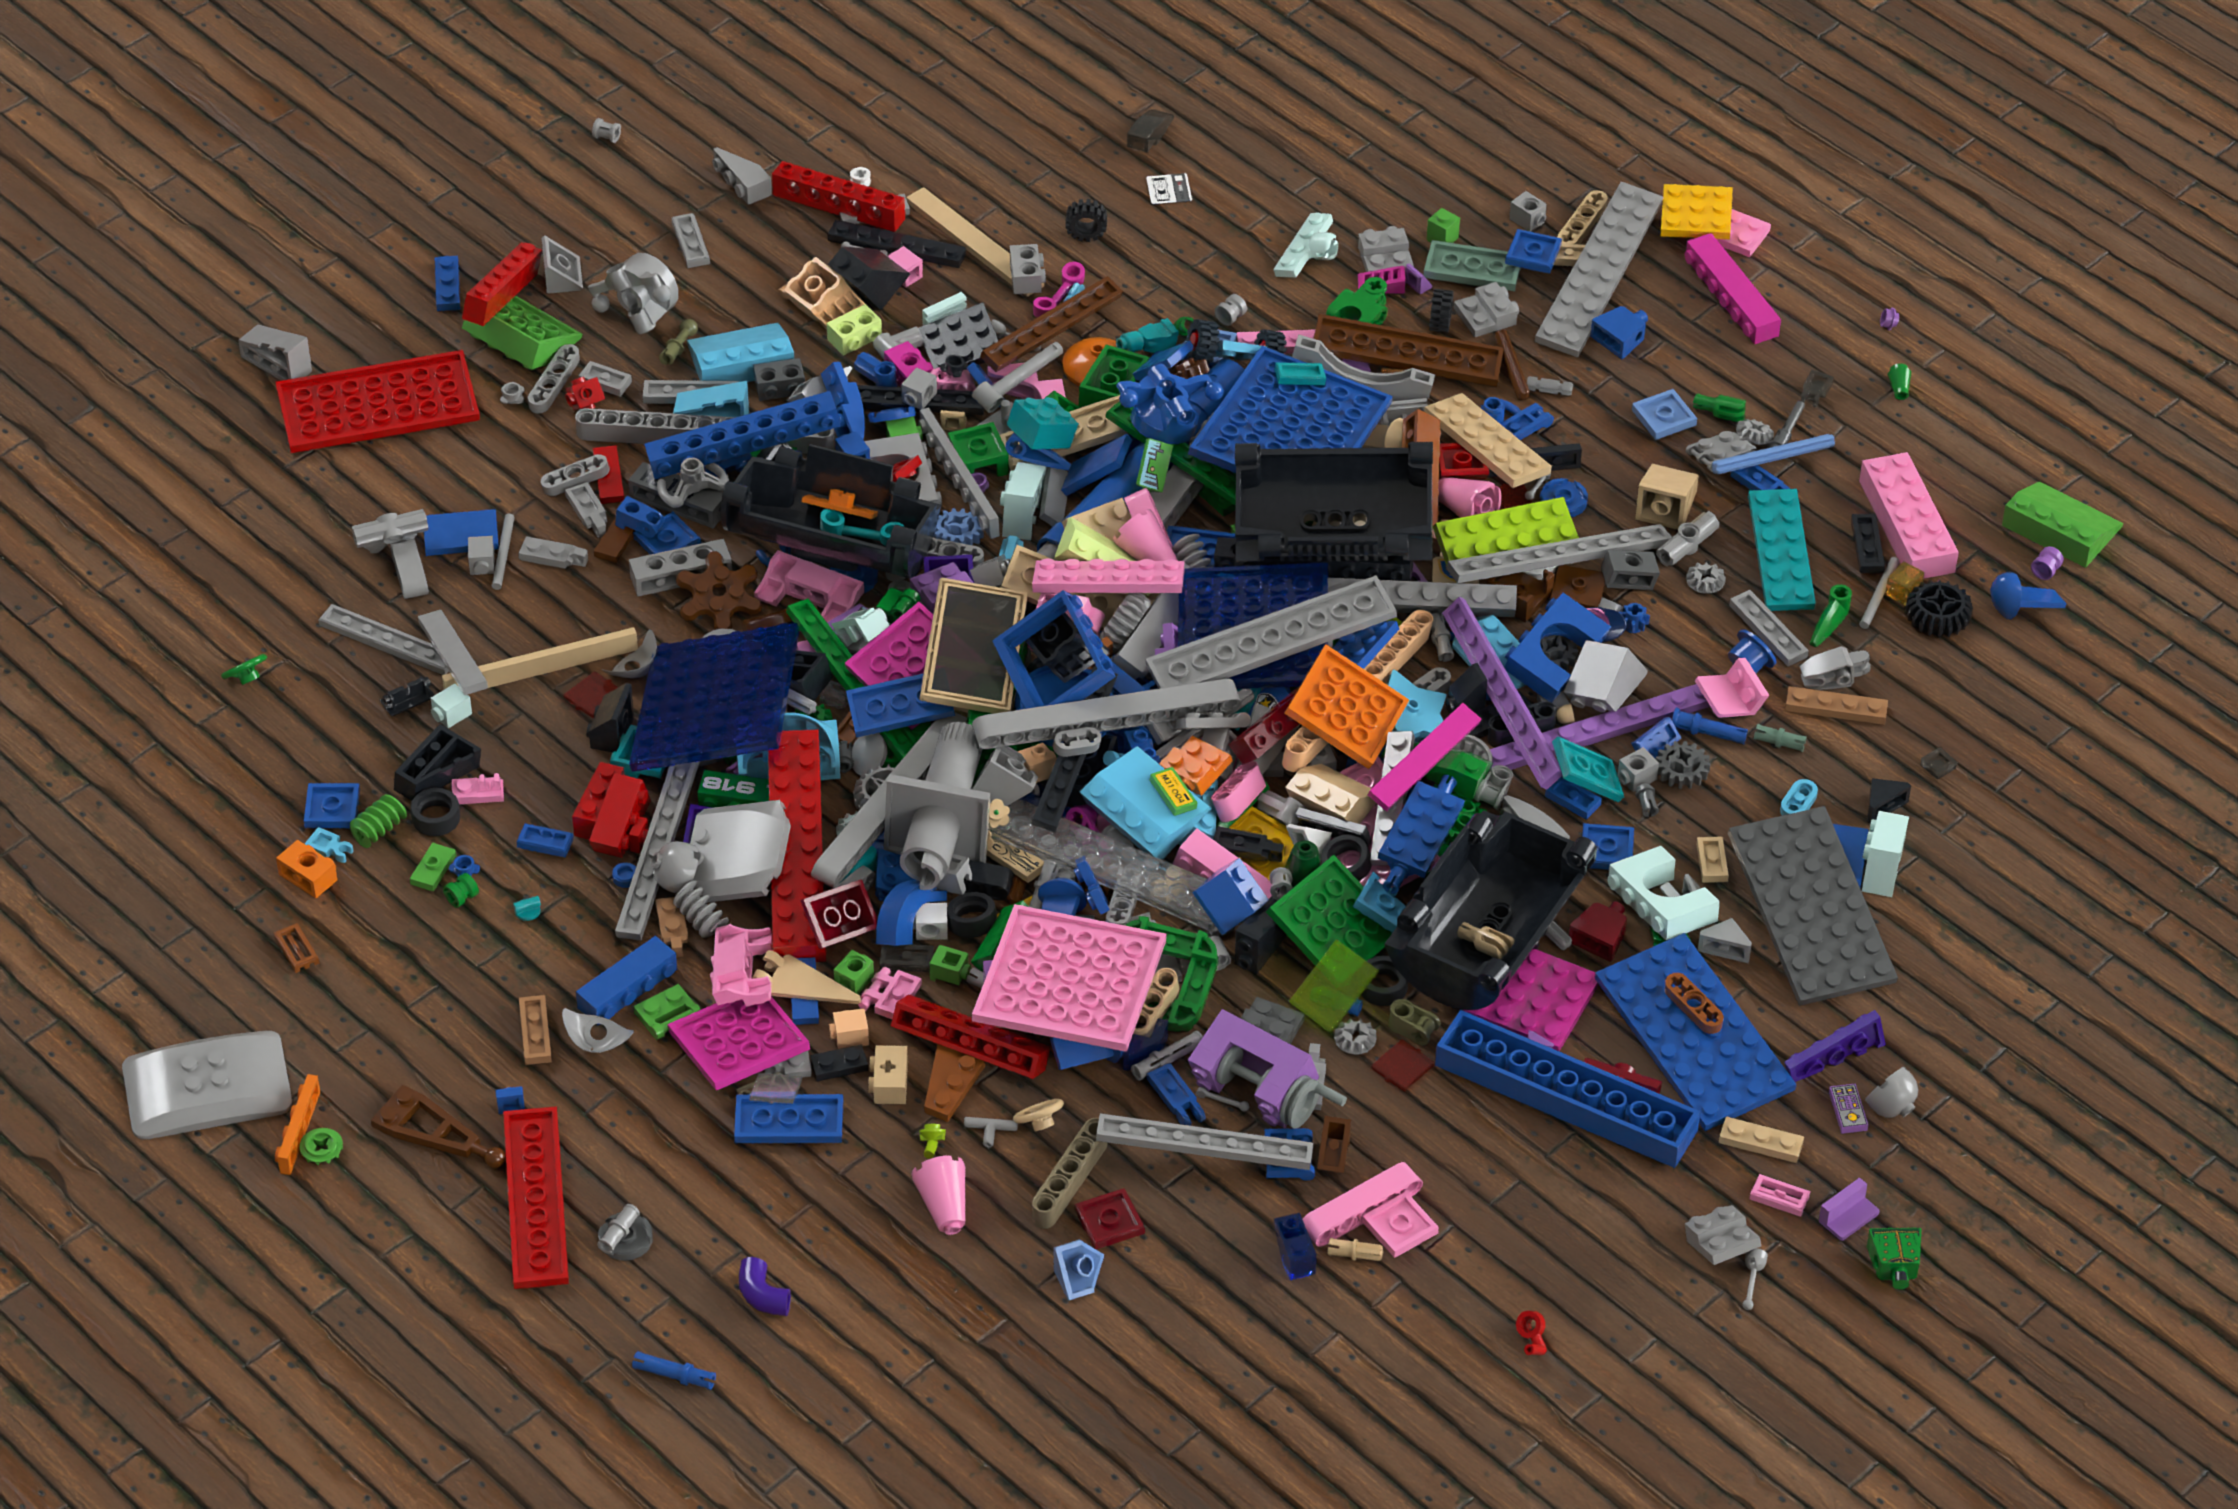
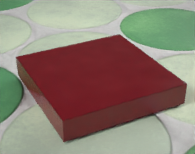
[1074,1188,1145,1250]

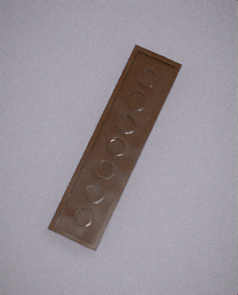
[1314,314,1504,387]

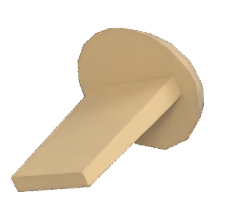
[1362,418,1404,448]

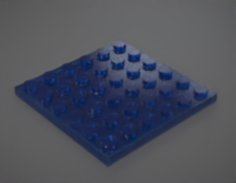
[1178,563,1328,689]

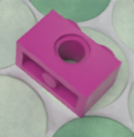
[884,341,934,387]

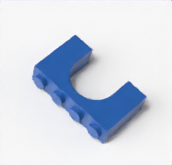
[1504,593,1611,703]

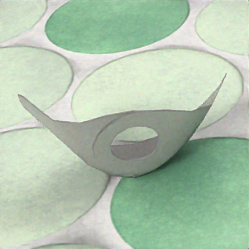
[602,629,657,678]
[562,1008,634,1052]

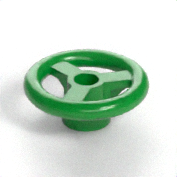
[221,654,267,685]

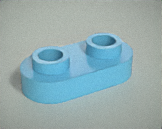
[1780,779,1818,816]

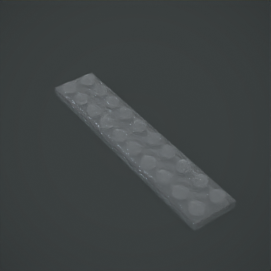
[988,799,1216,932]

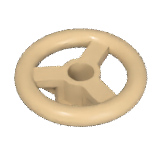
[1013,1099,1064,1131]

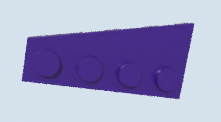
[1784,1010,1886,1082]

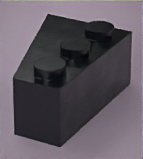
[750,647,833,701]
[394,724,481,801]

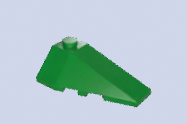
[1381,742,1493,800]

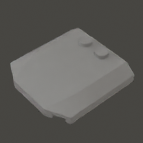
[690,800,791,902]

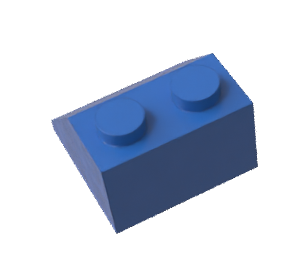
[1192,858,1269,935]

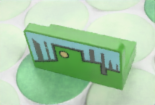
[1136,439,1173,493]

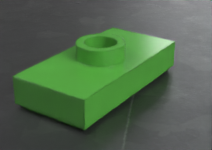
[410,843,456,892]

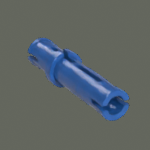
[632,1351,716,1390]

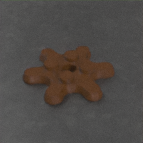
[676,551,762,630]

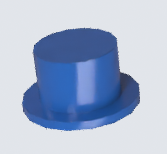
[1728,629,1777,674]

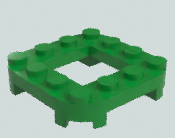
[1124,916,1218,1032]

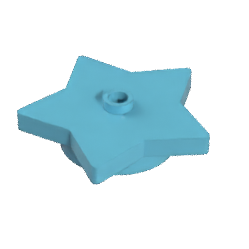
[1387,670,1447,742]

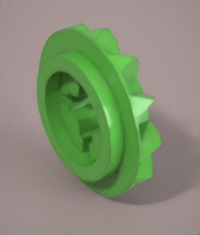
[300,1128,343,1165]

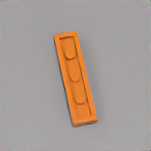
[275,1074,320,1175]

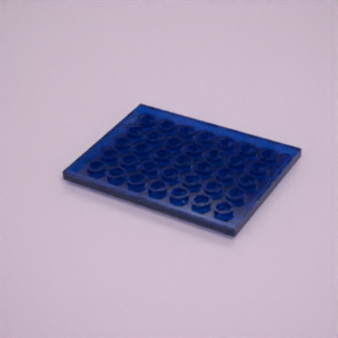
[629,623,800,772]

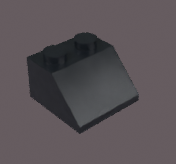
[586,683,634,753]

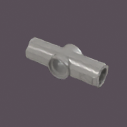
[1656,511,1719,567]

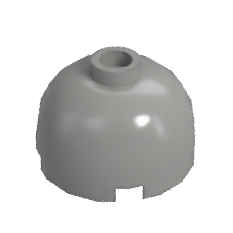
[651,841,698,894]
[1865,1067,1919,1118]

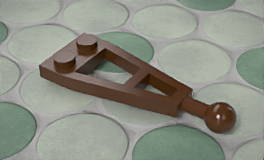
[371,1085,506,1169]

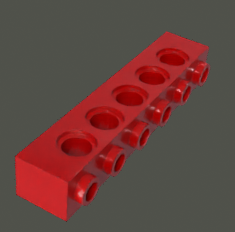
[772,161,905,232]
[891,994,1051,1079]

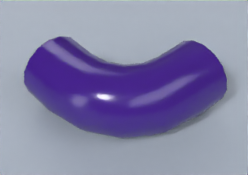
[739,1257,791,1316]

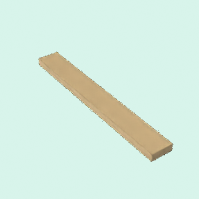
[906,187,1045,297]
[442,627,638,689]

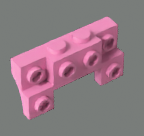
[754,550,864,622]
[710,924,773,1007]

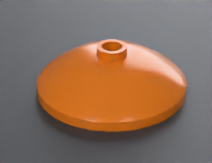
[1062,337,1116,386]

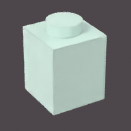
[431,683,472,728]

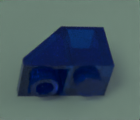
[1274,1213,1317,1280]

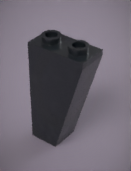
[1235,890,1287,974]

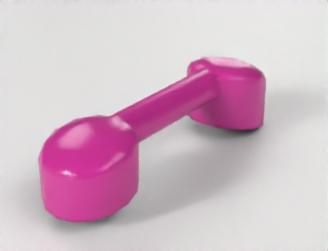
[1033,262,1085,318]

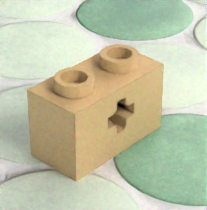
[869,1046,908,1104]

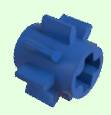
[1619,603,1650,633]

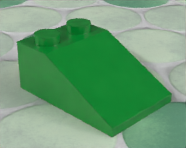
[1078,345,1150,408]

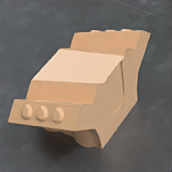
[778,257,865,329]

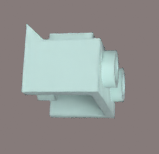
[831,608,890,647]

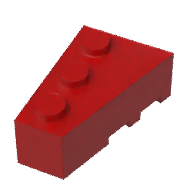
[589,773,651,858]

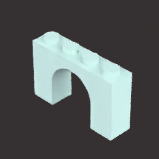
[1608,846,1720,941]

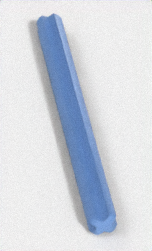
[1712,434,1835,474]

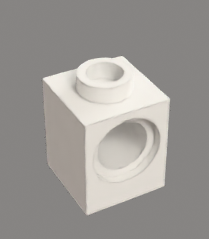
[913,903,947,940]

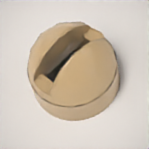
[1556,704,1575,725]

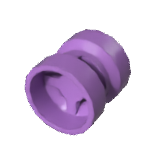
[2031,546,2064,580]

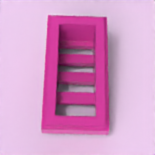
[1358,266,1405,294]

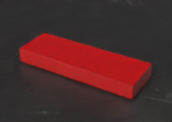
[593,445,624,504]

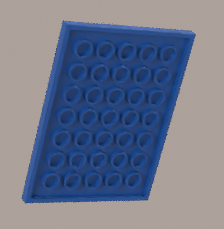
[1188,346,1393,473]

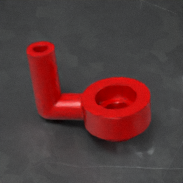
[1516,1311,1547,1355]

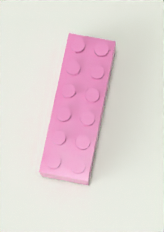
[1859,452,1959,581]

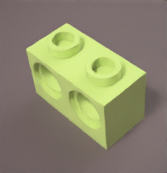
[827,304,882,356]

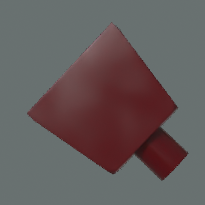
[1569,901,1627,962]

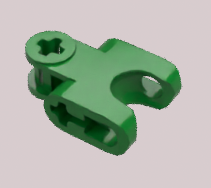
[1326,277,1388,325]

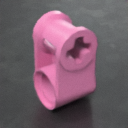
[931,367,976,391]

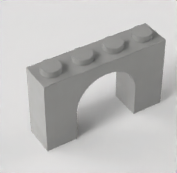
[864,433,942,506]

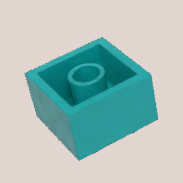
[1006,397,1079,449]

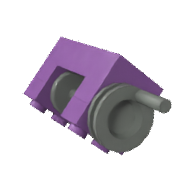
[1188,1009,1347,1129]

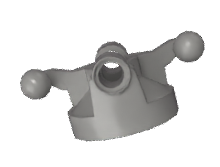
[588,253,678,334]

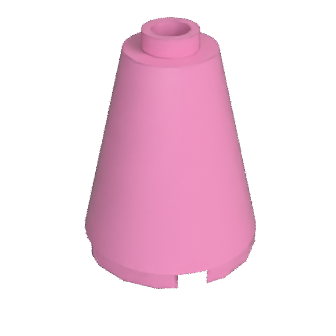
[1438,477,1502,518]
[1113,509,1178,561]
[911,1156,965,1235]

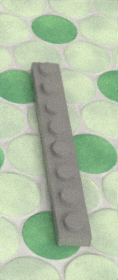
[918,407,1000,539]
[1096,1114,1313,1170]

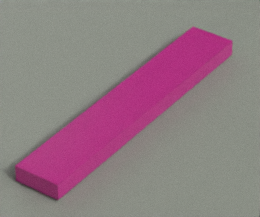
[1367,703,1482,812]

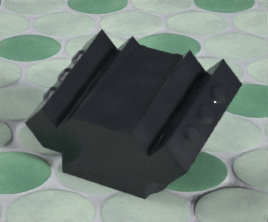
[1025,610,1109,683]

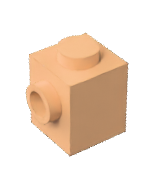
[1018,743,1057,783]
[829,1009,869,1049]

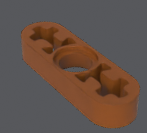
[1664,973,1724,1034]

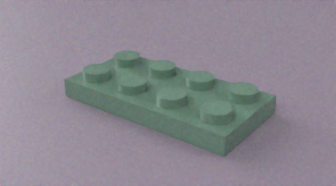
[1423,240,1521,291]

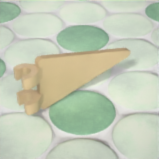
[752,950,861,1004]

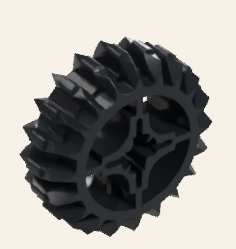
[1905,579,1973,638]

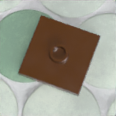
[1550,565,1606,609]

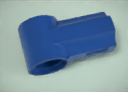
[854,352,897,387]

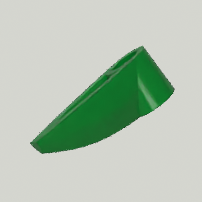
[1809,584,1852,647]

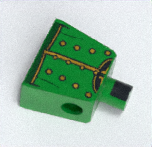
[1867,1228,1922,1290]

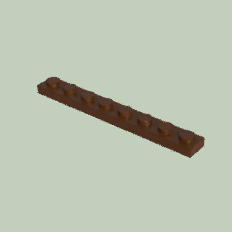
[980,276,1123,372]

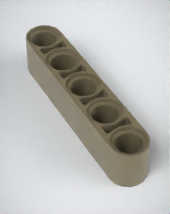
[1032,1118,1108,1229]

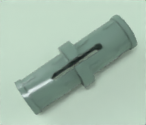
[1754,724,1807,752]

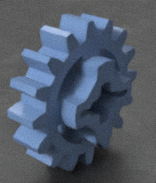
[933,508,984,545]

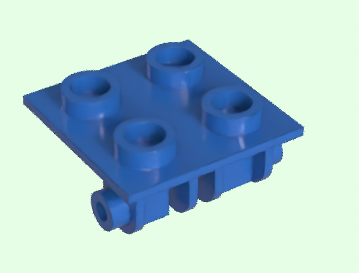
[875,848,916,901]

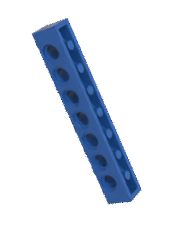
[645,391,840,479]

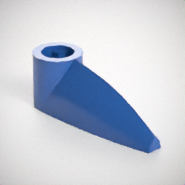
[1005,433,1071,470]

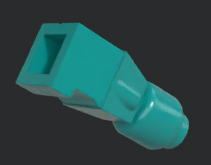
[1116,318,1179,353]

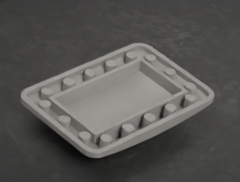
[122,1031,292,1140]

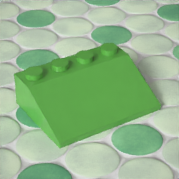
[462,296,583,370]
[2002,482,2123,568]

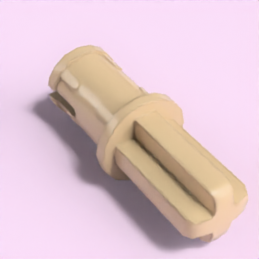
[1328,1238,1383,1261]

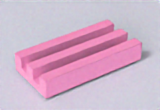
[1750,1174,1810,1217]

